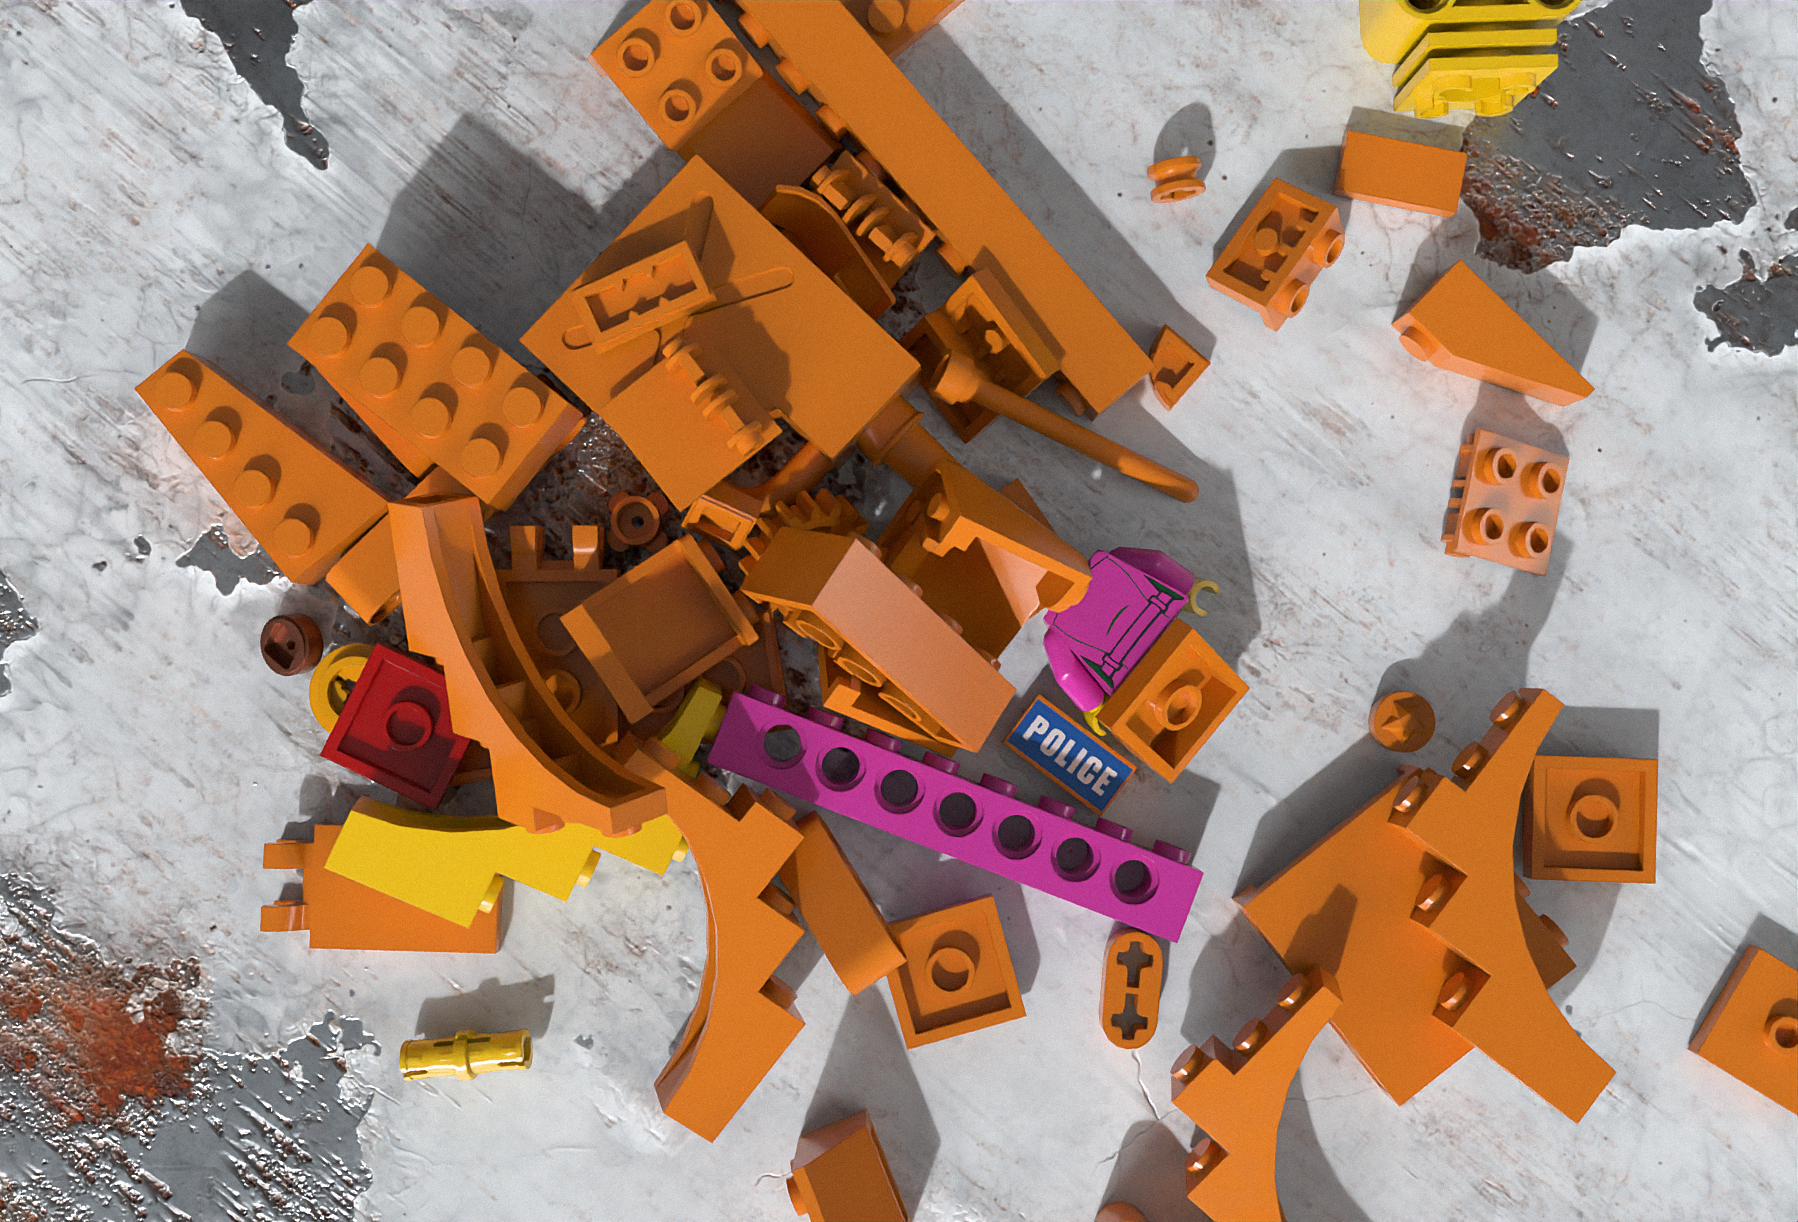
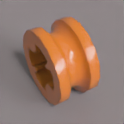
[1146,156,1206,203]

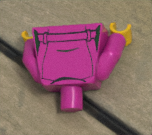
[1043,546,1219,736]

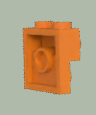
[1095,617,1250,784]

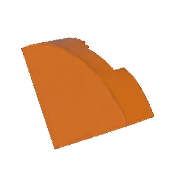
[1148,323,1211,411]

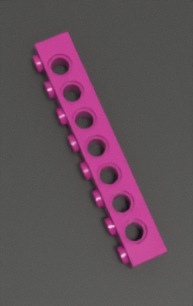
[707,683,1204,943]

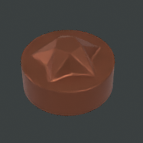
[260,613,324,676]

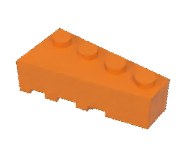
[134,349,397,586]

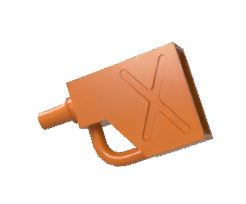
[519,154,962,524]

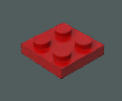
[319,641,473,810]

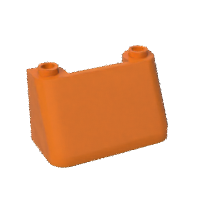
[817,458,1093,758]

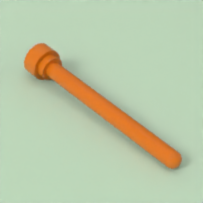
[928,348,1199,503]

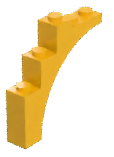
[324,676,727,929]

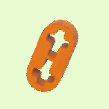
[1098,927,1163,1050]

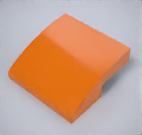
[898,267,1061,444]

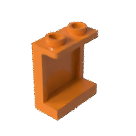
[558,533,760,725]

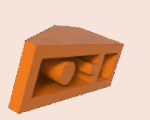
[1391,259,1595,407]

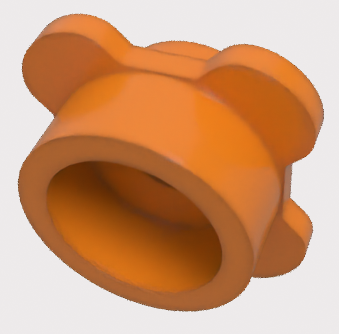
[607,492,669,553]

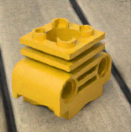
[1359,0,1582,119]

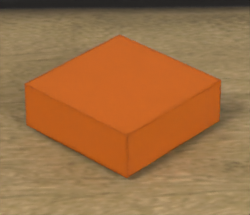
[681,482,764,552]

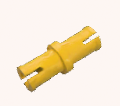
[399,1028,533,1081]

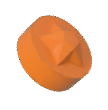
[1368,691,1436,753]

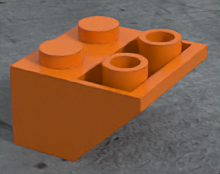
[786,1109,912,1222]

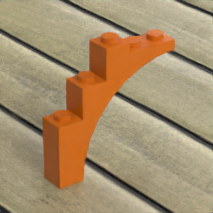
[387,491,668,838]
[1388,688,1617,1124]
[612,731,806,1143]
[1170,964,1344,1222]

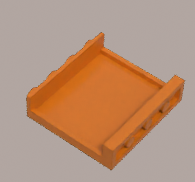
[1231,764,1577,1107]

